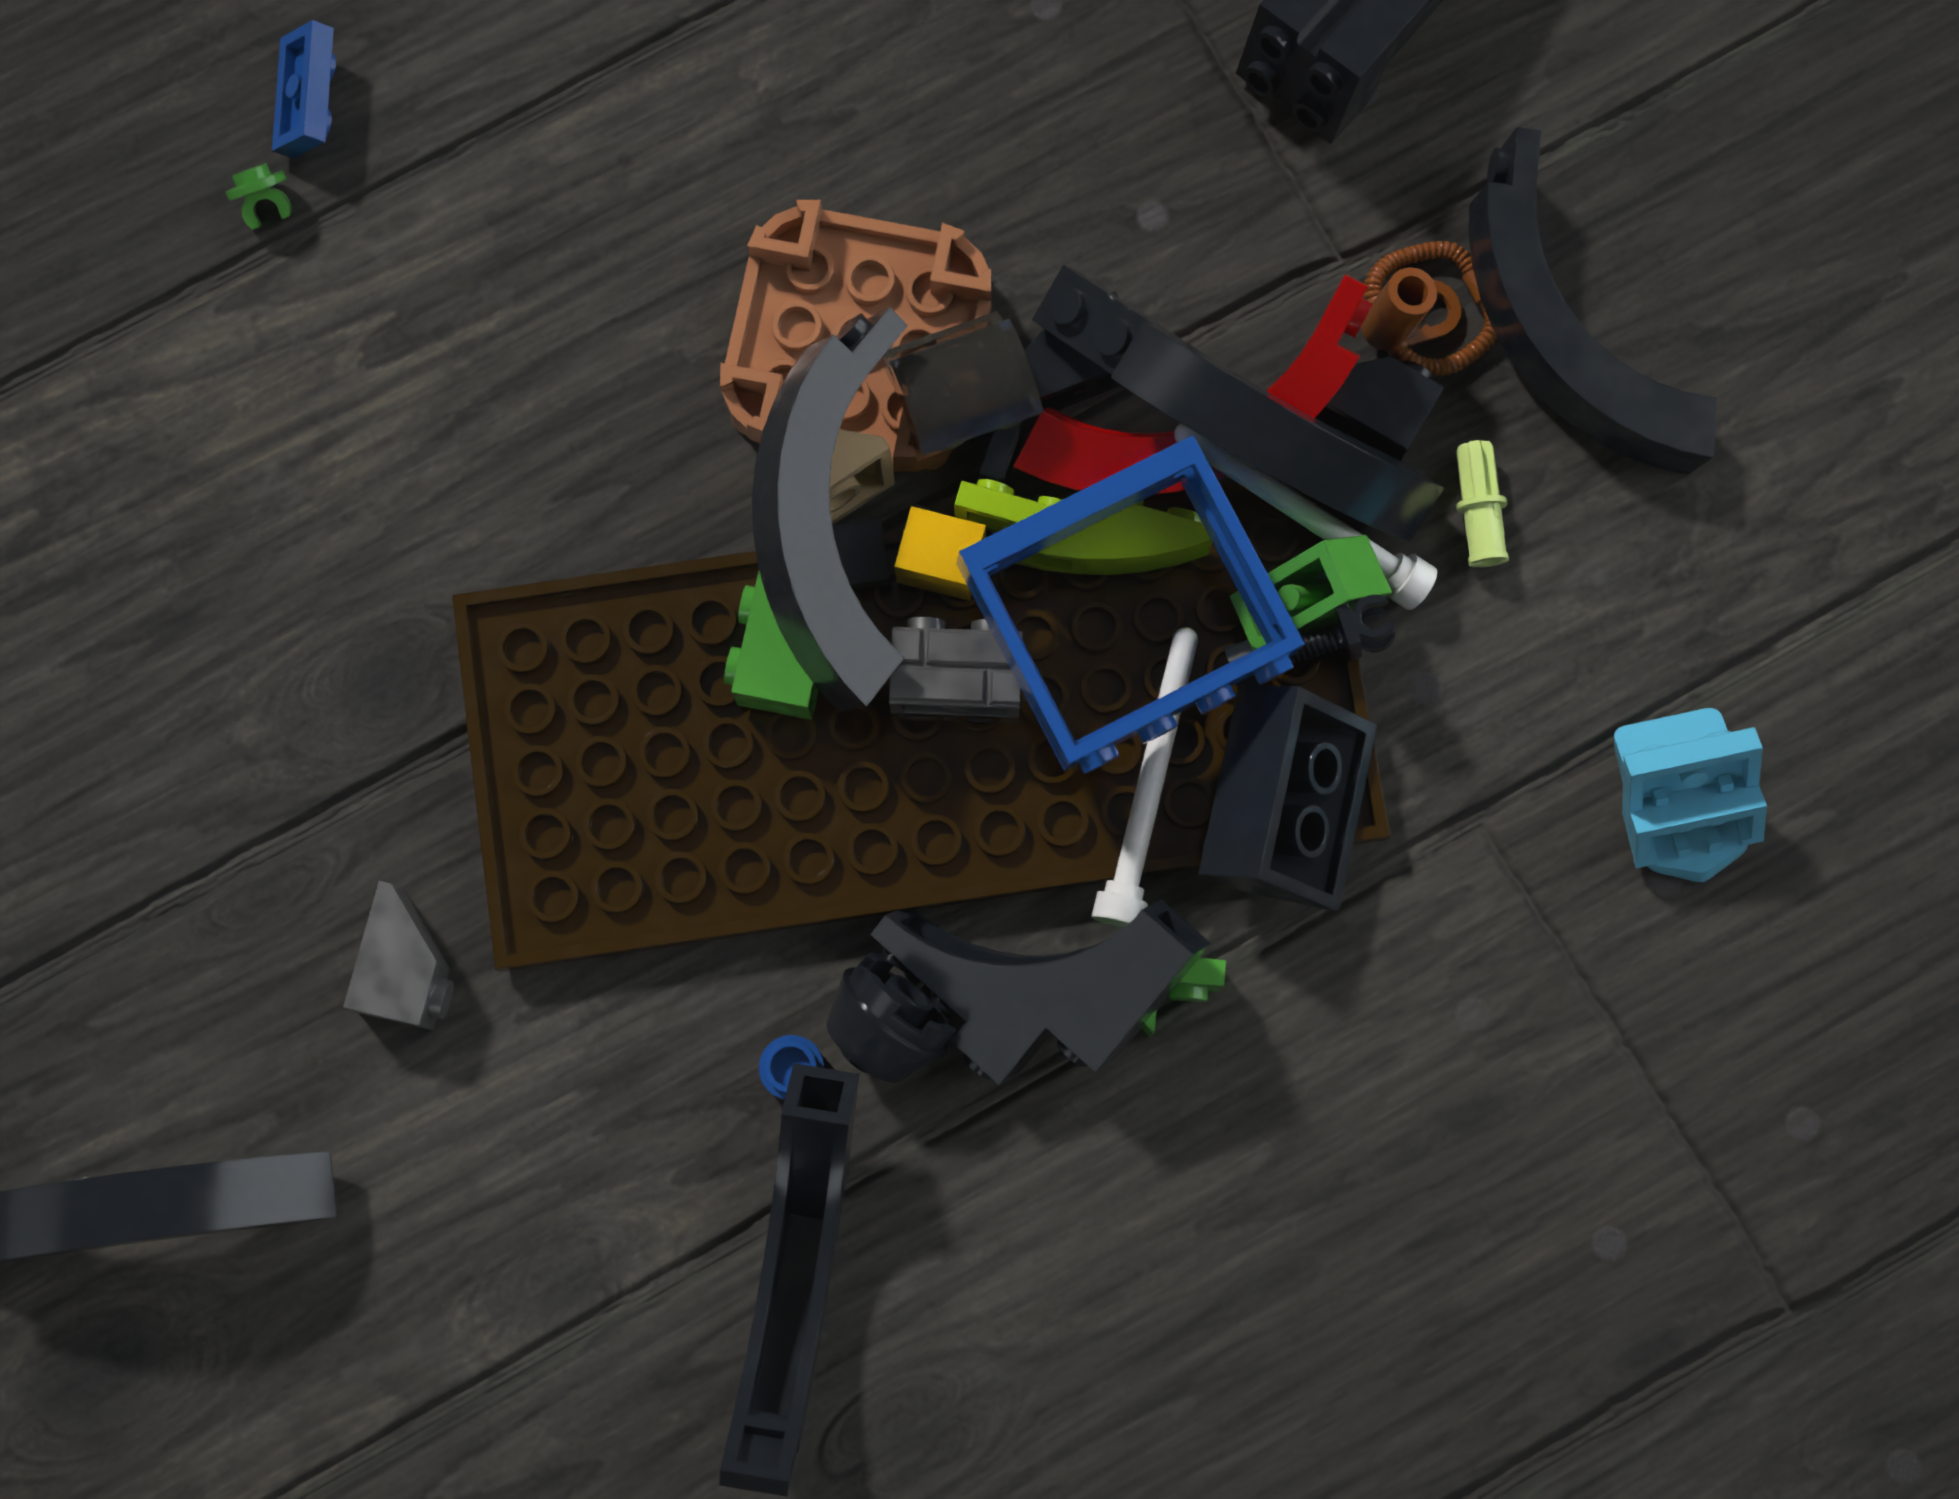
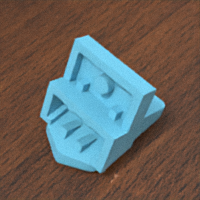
[1614,708,1767,882]

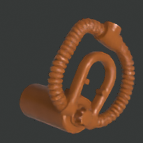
[1361,240,1498,377]

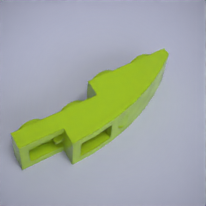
[954,479,1212,575]

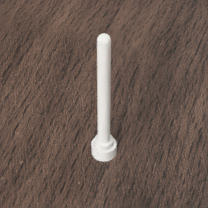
[1174,423,1437,610]
[1091,627,1198,928]

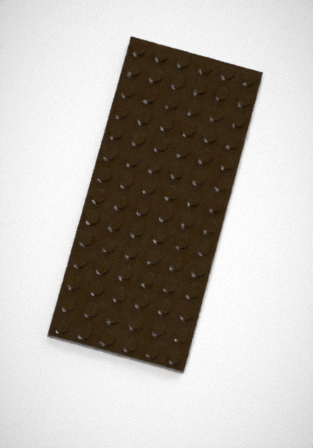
[452,481,1391,972]

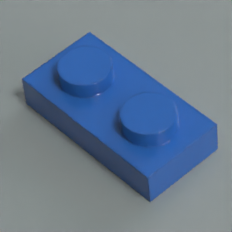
[272,20,336,159]

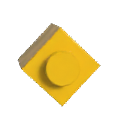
[894,506,986,601]

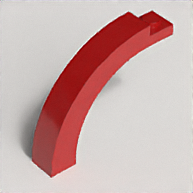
[1013,274,1373,494]

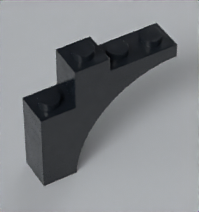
[870,899,1211,1085]

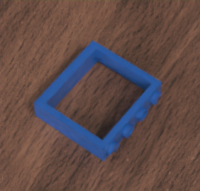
[956,435,1304,774]

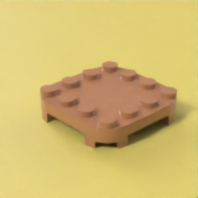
[720,200,991,472]

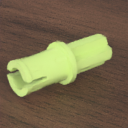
[1456,440,1509,567]

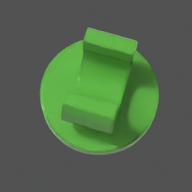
[225,163,291,230]

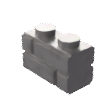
[889,617,1022,718]

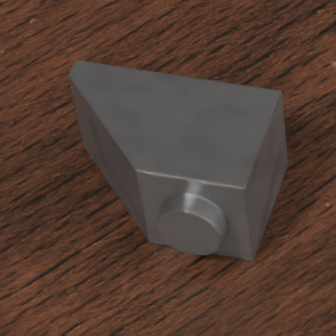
[343,881,454,1031]

